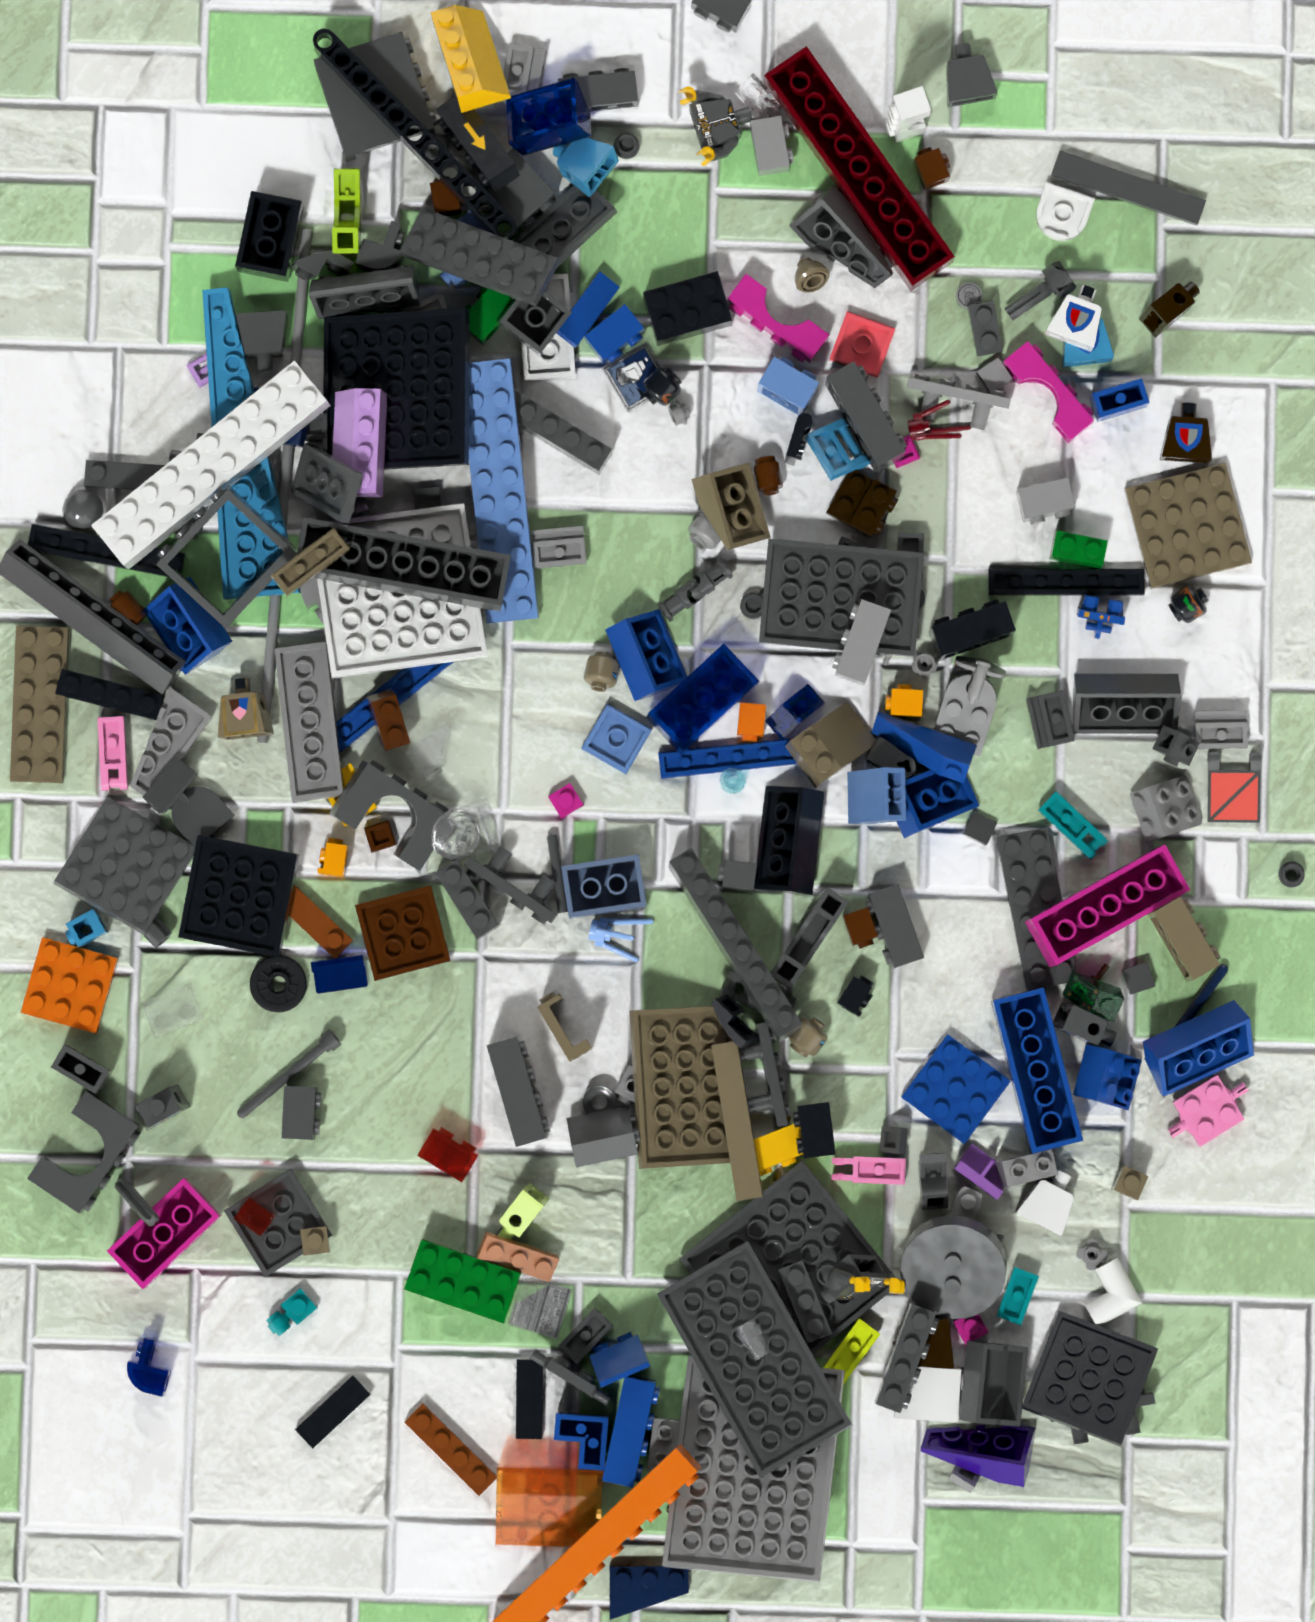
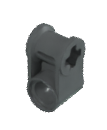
[865,737,916,780]

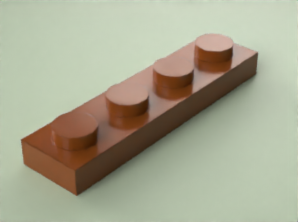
[404,1403,498,1496]

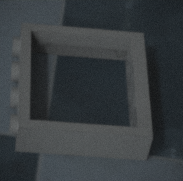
[156,486,298,628]

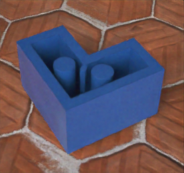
[554,1412,609,1471]

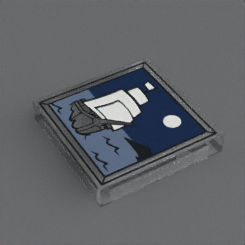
[602,342,661,413]

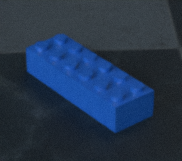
[991,988,1083,1154]

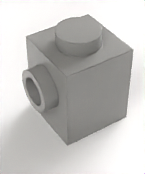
[615,1065,635,1106]

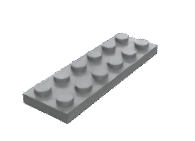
[274,641,344,803]

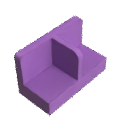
[953,1144,1004,1200]

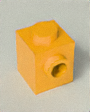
[885,684,923,718]

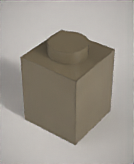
[1111,1165,1149,1200]

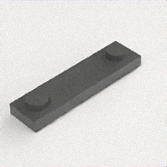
[84,460,165,490]

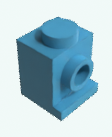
[65,909,108,948]

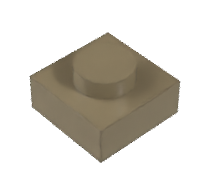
[300,1226,330,1256]

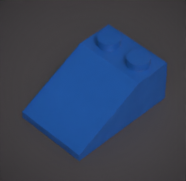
[896,770,980,838]
[589,1332,650,1388]

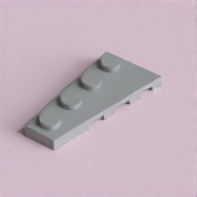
[130,686,213,796]

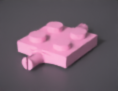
[1167,1074,1248,1147]

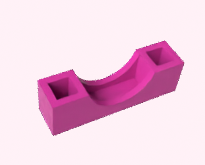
[727,274,829,363]
[1003,341,1094,444]

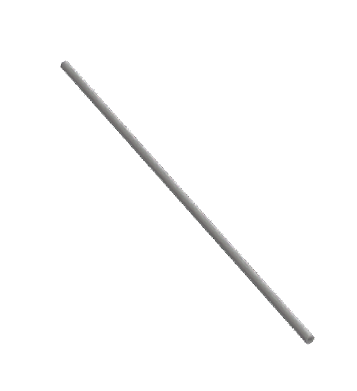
[257,229,312,743]

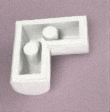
[1084,1257,1142,1326]

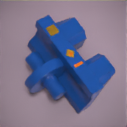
[1076,595,1125,639]

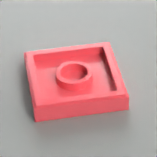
[829,311,896,378]

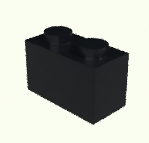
[793,1102,836,1158]

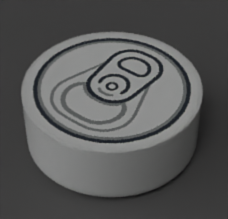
[956,282,982,310]

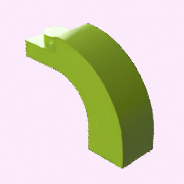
[332,168,361,254]

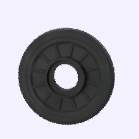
[250,955,307,1013]

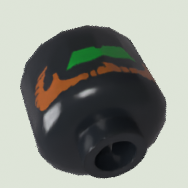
[643,367,682,406]
[1168,585,1209,623]

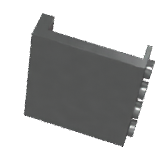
[313,32,438,162]

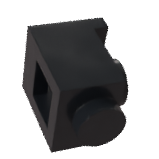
[837,975,874,1017]

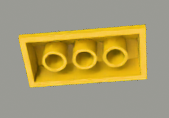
[430,5,511,113]

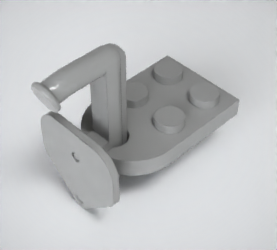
[934,656,1006,756]

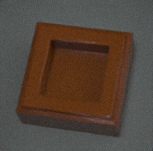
[364,820,397,853]

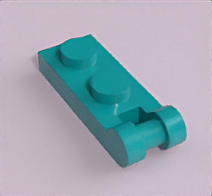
[1037,791,1109,860]

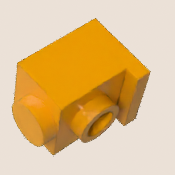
[317,838,349,877]

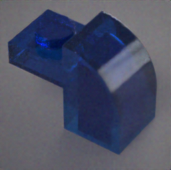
[127,1337,171,1397]

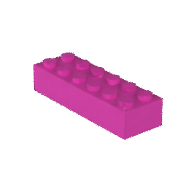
[1024,844,1190,967]

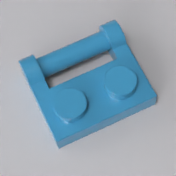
[805,418,871,481]

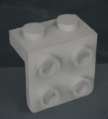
[1130,776,1202,843]

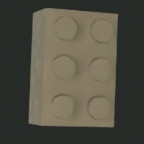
[1148,896,1221,982]

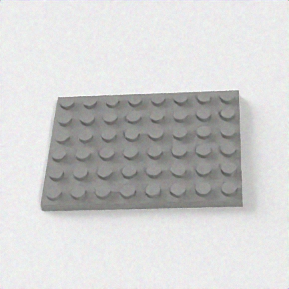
[662,1356,845,1583]

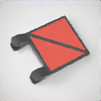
[1207,752,1262,823]

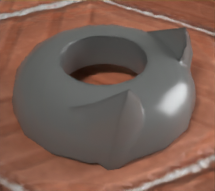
[583,1086,616,1114]

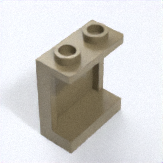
[537,992,593,1062]

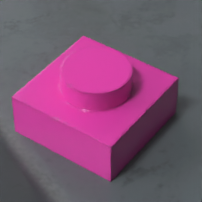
[548,783,584,819]
[952,1314,988,1345]

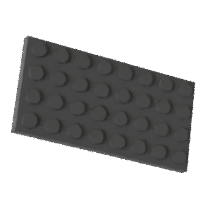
[657,1241,853,1478]

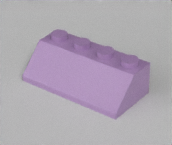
[332,388,387,497]

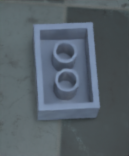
[561,854,647,919]

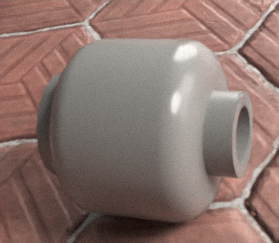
[688,512,721,550]

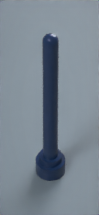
[1144,964,1228,1060]

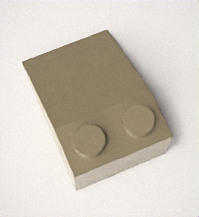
[691,463,771,550]
[785,702,876,788]

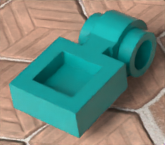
[266,1288,317,1336]

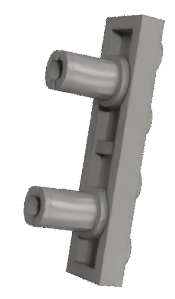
[907,373,1011,430]

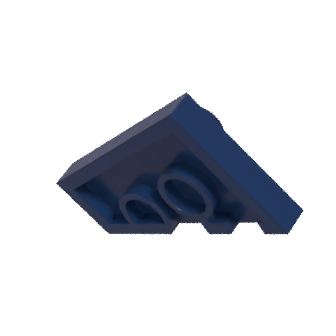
[609,1565,689,1620]

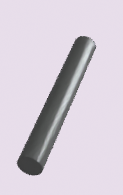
[547,835,568,913]

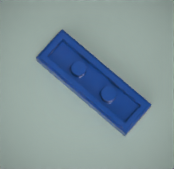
[556,271,620,348]

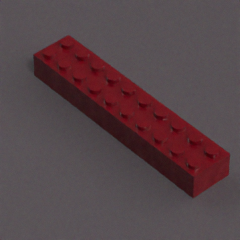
[763,46,955,291]

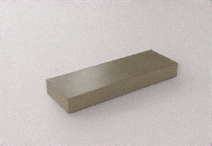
[271,528,350,597]

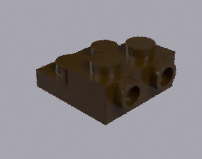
[826,470,899,539]

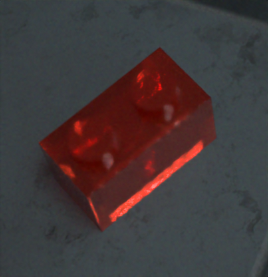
[417,1127,479,1182]

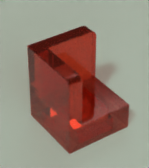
[234,1197,277,1236]

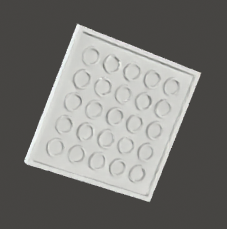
[317,503,487,678]

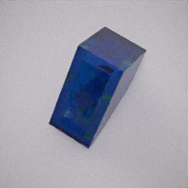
[765,684,825,740]

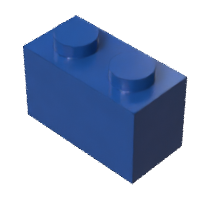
[584,304,644,364]
[1089,378,1150,422]

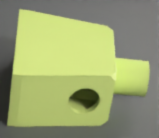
[495,1183,550,1240]

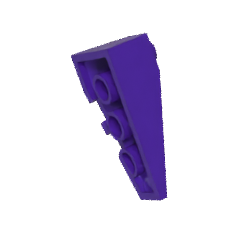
[921,1425,1035,1487]

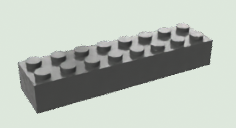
[296,517,511,612]

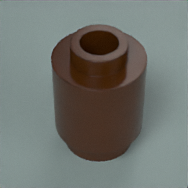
[753,456,783,496]
[109,590,147,625]

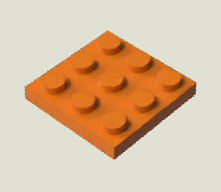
[20,937,119,1034]

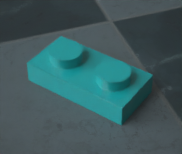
[996,1267,1039,1325]

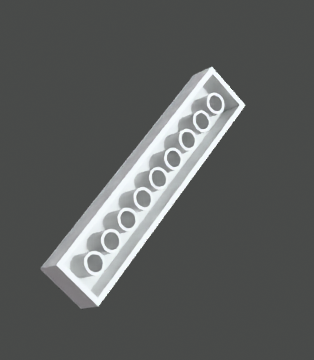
[91,361,331,570]

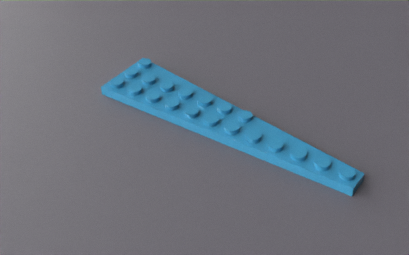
[202,287,301,600]

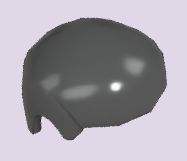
[62,490,103,529]

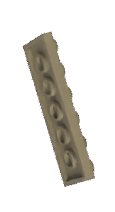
[10,626,69,784]

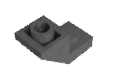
[291,250,354,281]

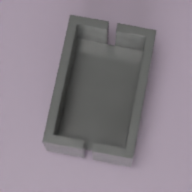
[959,1341,1028,1427]

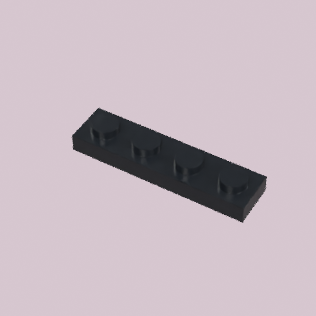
[55,669,163,721]

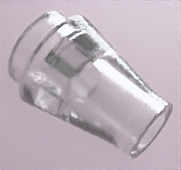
[735,1319,769,1360]

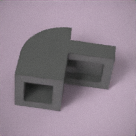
[355,221,405,272]
[918,1153,949,1210]

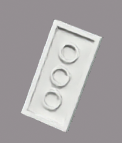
[521,273,576,381]

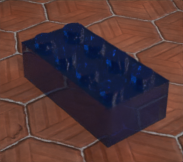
[646,643,759,756]

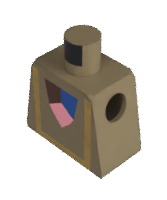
[218,678,274,740]

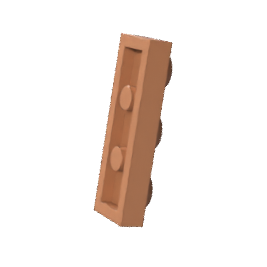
[476,1232,559,1282]

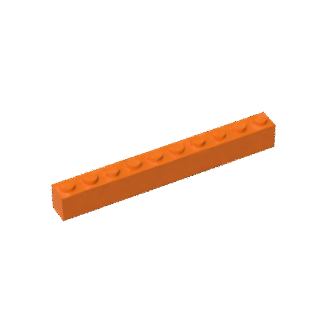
[492,1444,702,1622]

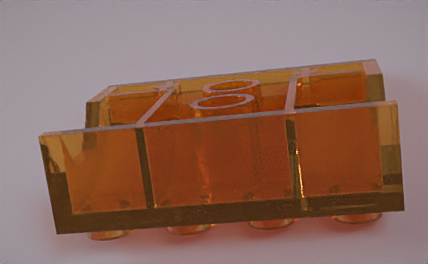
[495,1465,603,1547]

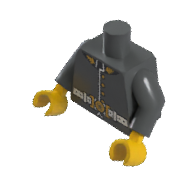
[678,86,753,166]
[821,1254,905,1303]

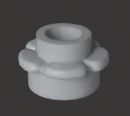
[668,401,690,426]
[912,652,937,678]

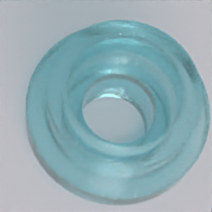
[720,768,746,794]

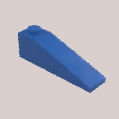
[872,711,977,783]

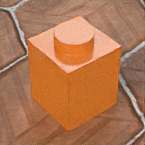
[737,702,766,742]

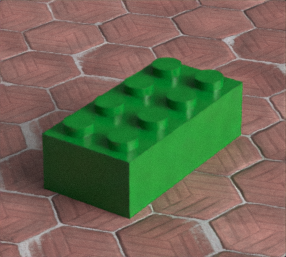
[404,1239,521,1324]

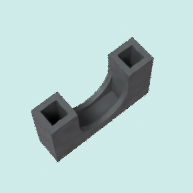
[329,760,454,871]
[27,1091,141,1214]

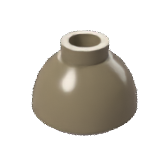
[795,258,830,293]

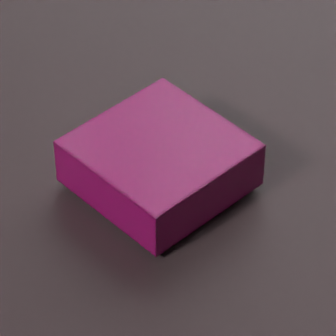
[894,435,920,469]

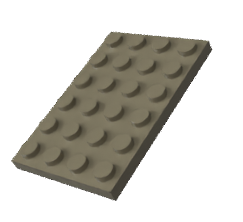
[629,1006,732,1169]

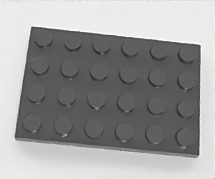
[759,538,924,657]

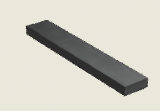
[1051,150,1206,226]

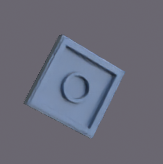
[581,704,652,775]

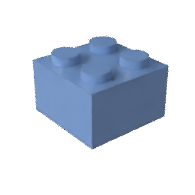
[757,357,819,416]

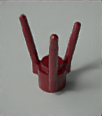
[908,400,971,441]

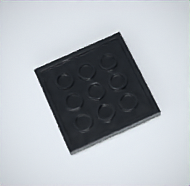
[178,835,300,957]
[1022,1311,1158,1447]

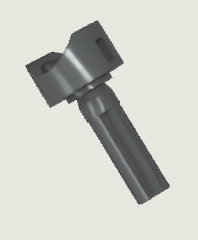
[1004,261,1076,320]

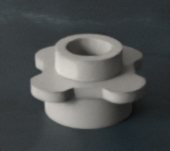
[1076,1239,1108,1270]

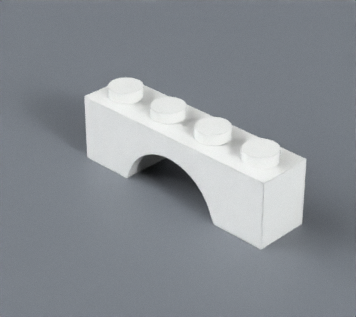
[885,86,931,143]

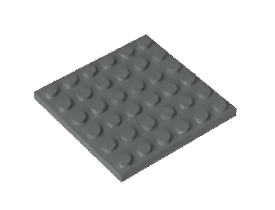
[679,1160,896,1354]

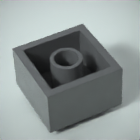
[497,291,572,354]

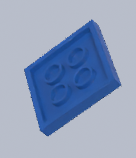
[901,1034,1011,1144]

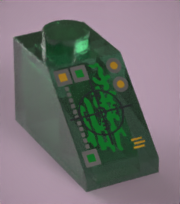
[1062,971,1124,1022]

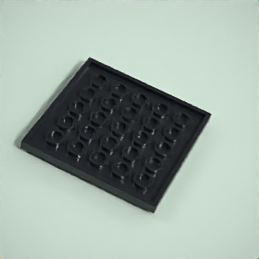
[323,308,470,470]

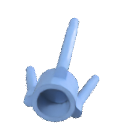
[589,917,654,962]

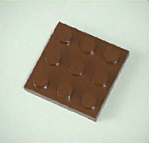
[355,885,451,981]

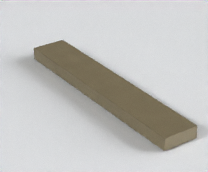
[711,1041,764,1201]

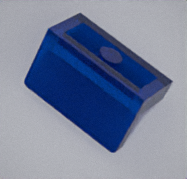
[311,955,368,994]

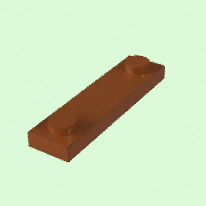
[289,885,353,960]

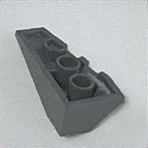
[789,185,893,288]

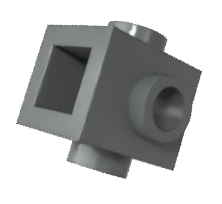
[1152,725,1200,766]

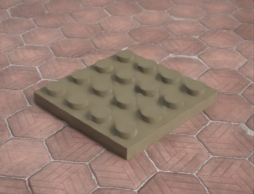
[1124,463,1252,589]

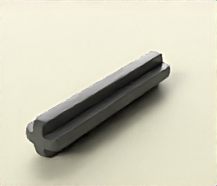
[115,1178,159,1226]

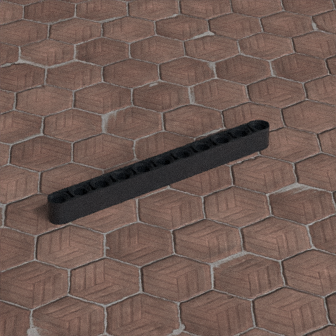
[313,28,516,240]

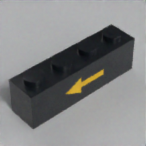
[436,95,520,193]

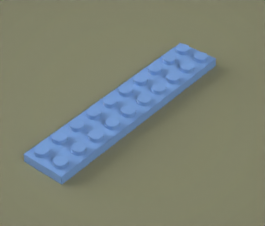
[469,358,539,623]

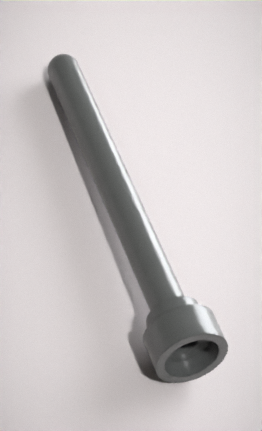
[237,1029,342,1118]

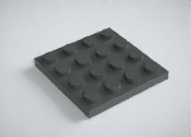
[54,796,195,935]

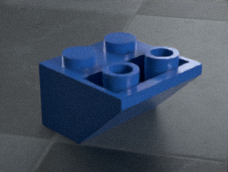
[1073,1044,1142,1110]

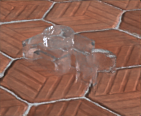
[734,73,781,118]

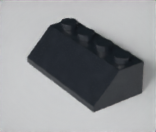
[754,786,824,895]

